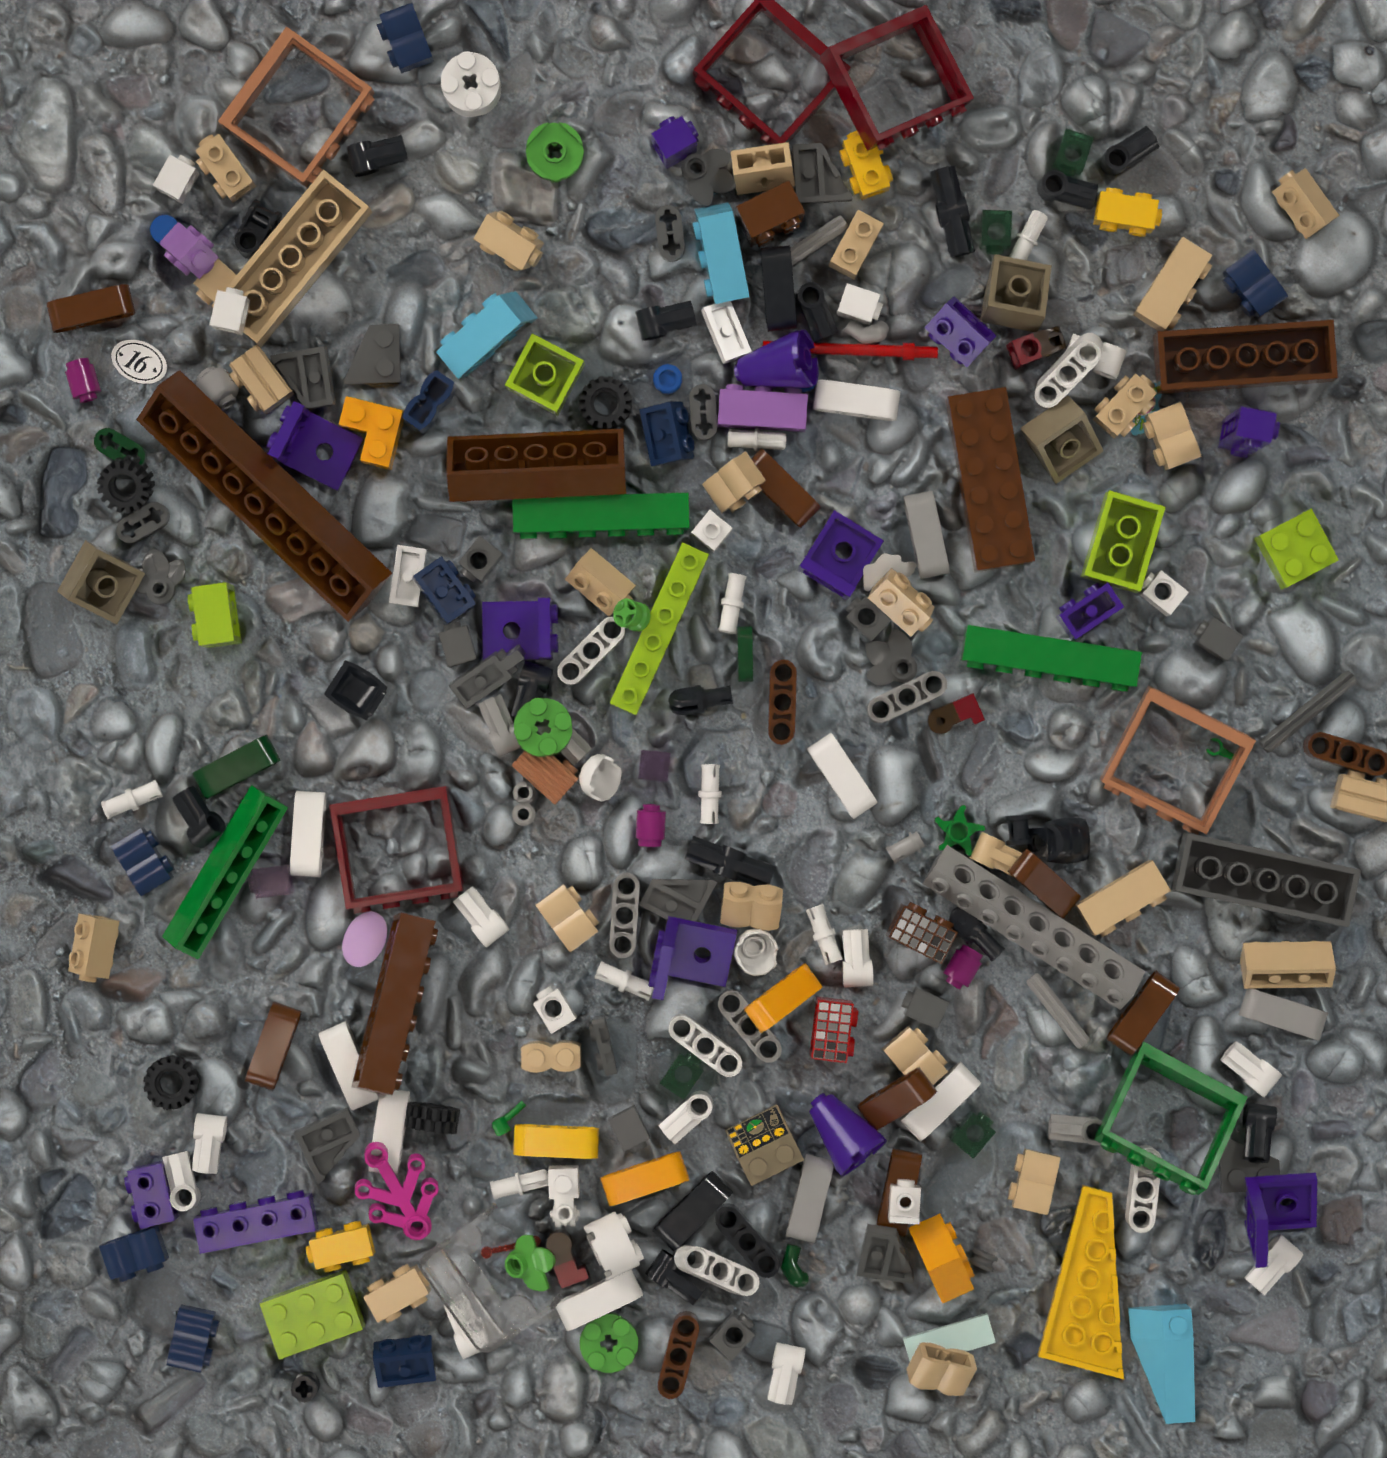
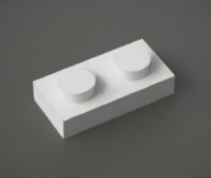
[701,301,752,364]
[389,545,427,608]

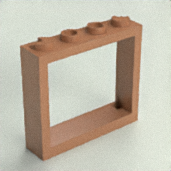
[218,26,375,188]
[1100,685,1256,835]

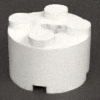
[441,51,501,117]
[583,1211,644,1280]

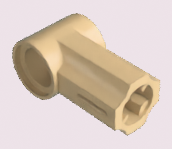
[970,832,1022,877]

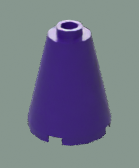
[734,329,819,388]
[809,1093,887,1176]

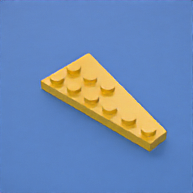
[1038,1185,1124,1380]

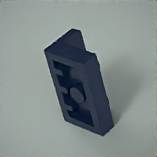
[639,401,695,467]
[412,556,476,625]
[373,1335,436,1388]

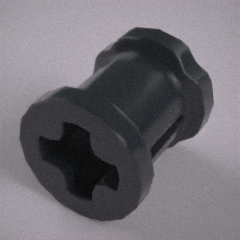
[1005,815,1033,845]
[291,1371,320,1403]

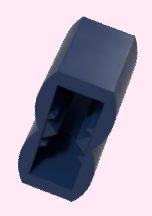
[377,3,434,74]
[1222,249,1288,320]
[403,370,456,434]
[111,827,175,896]
[99,1225,169,1282]
[166,1304,220,1373]

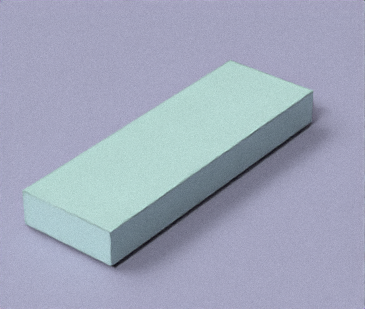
[903,1313,996,1361]

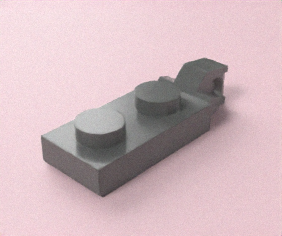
[449,644,526,709]

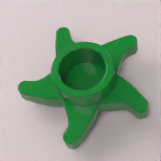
[935,805,985,856]

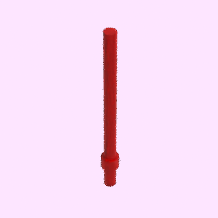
[763,341,938,361]

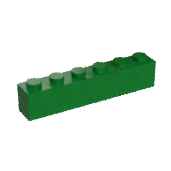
[512,492,690,540]
[960,625,1142,692]
[162,785,288,960]

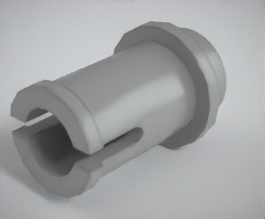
[513,781,536,804]
[512,803,535,826]
[886,831,925,864]

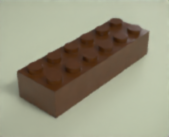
[1153,319,1338,394]
[945,387,1035,573]
[446,429,626,502]
[351,912,438,1096]

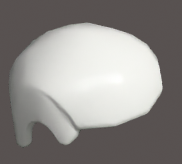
[579,754,622,802]
[734,929,778,976]

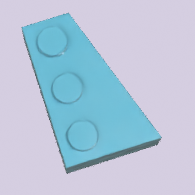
[692,202,750,304]
[436,291,538,379]

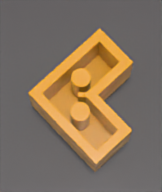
[339,396,404,470]
[908,1214,975,1304]

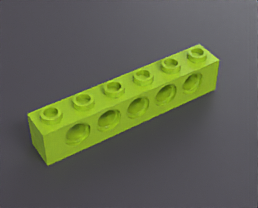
[610,542,709,716]

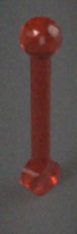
[481,1235,541,1258]

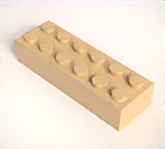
[212,169,372,347]

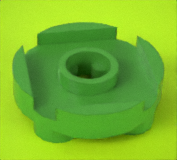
[526,122,584,183]
[514,698,573,757]
[579,1312,638,1373]

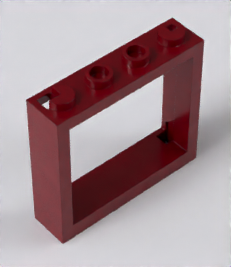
[693,0,851,145]
[820,5,974,151]
[329,786,464,914]

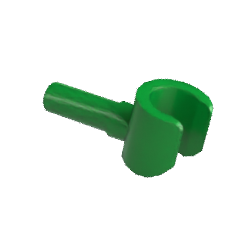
[1206,738,1234,760]
[492,1100,526,1136]

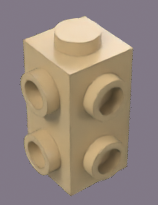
[195,134,256,203]
[1272,168,1340,239]
[473,211,544,271]
[1093,373,1157,439]
[565,548,636,617]
[868,568,934,637]
[68,913,120,982]
[363,1264,432,1323]

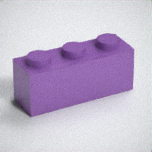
[718,384,808,432]

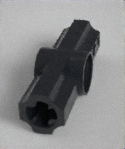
[930,166,975,258]
[685,836,776,886]

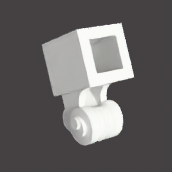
[548,1165,580,1227]

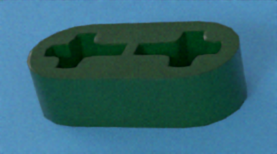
[94,428,147,466]
[737,626,753,682]

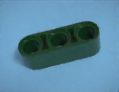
[192,735,281,800]

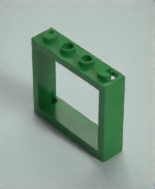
[1094,1042,1248,1195]

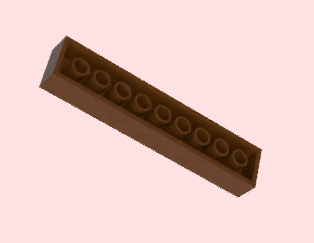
[136,370,392,622]

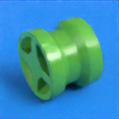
[613,598,651,632]

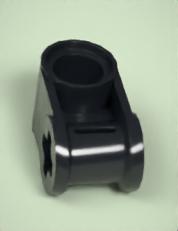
[234,199,282,259]

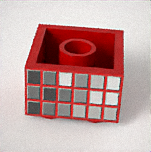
[810,996,858,1063]

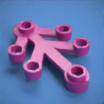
[355,1142,439,1240]

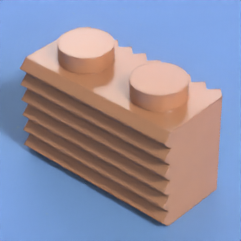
[511,751,579,805]

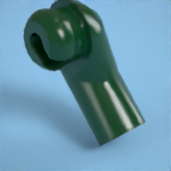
[781,1244,809,1288]

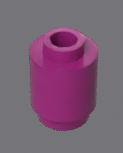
[65,358,101,403]
[636,804,666,847]
[943,944,983,990]

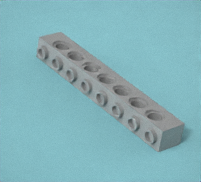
[922,845,1145,1010]

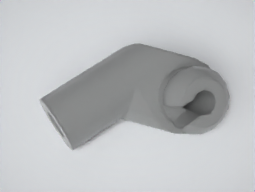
[844,319,889,344]

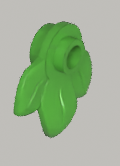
[505,1235,555,1291]

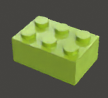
[1080,490,1166,593]
[259,1269,366,1360]

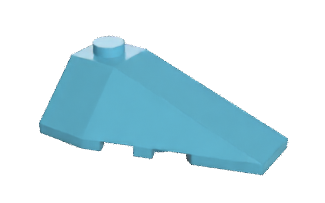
[1128,1304,1195,1424]

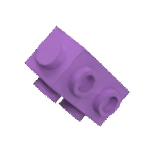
[159,222,219,279]

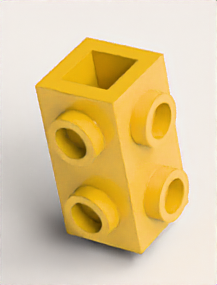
[839,131,893,201]
[1093,188,1162,237]
[306,1221,376,1272]

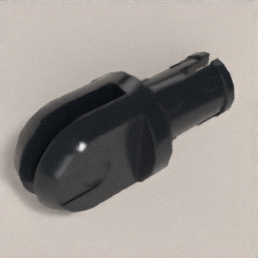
[668,685,733,715]
[949,907,1005,961]

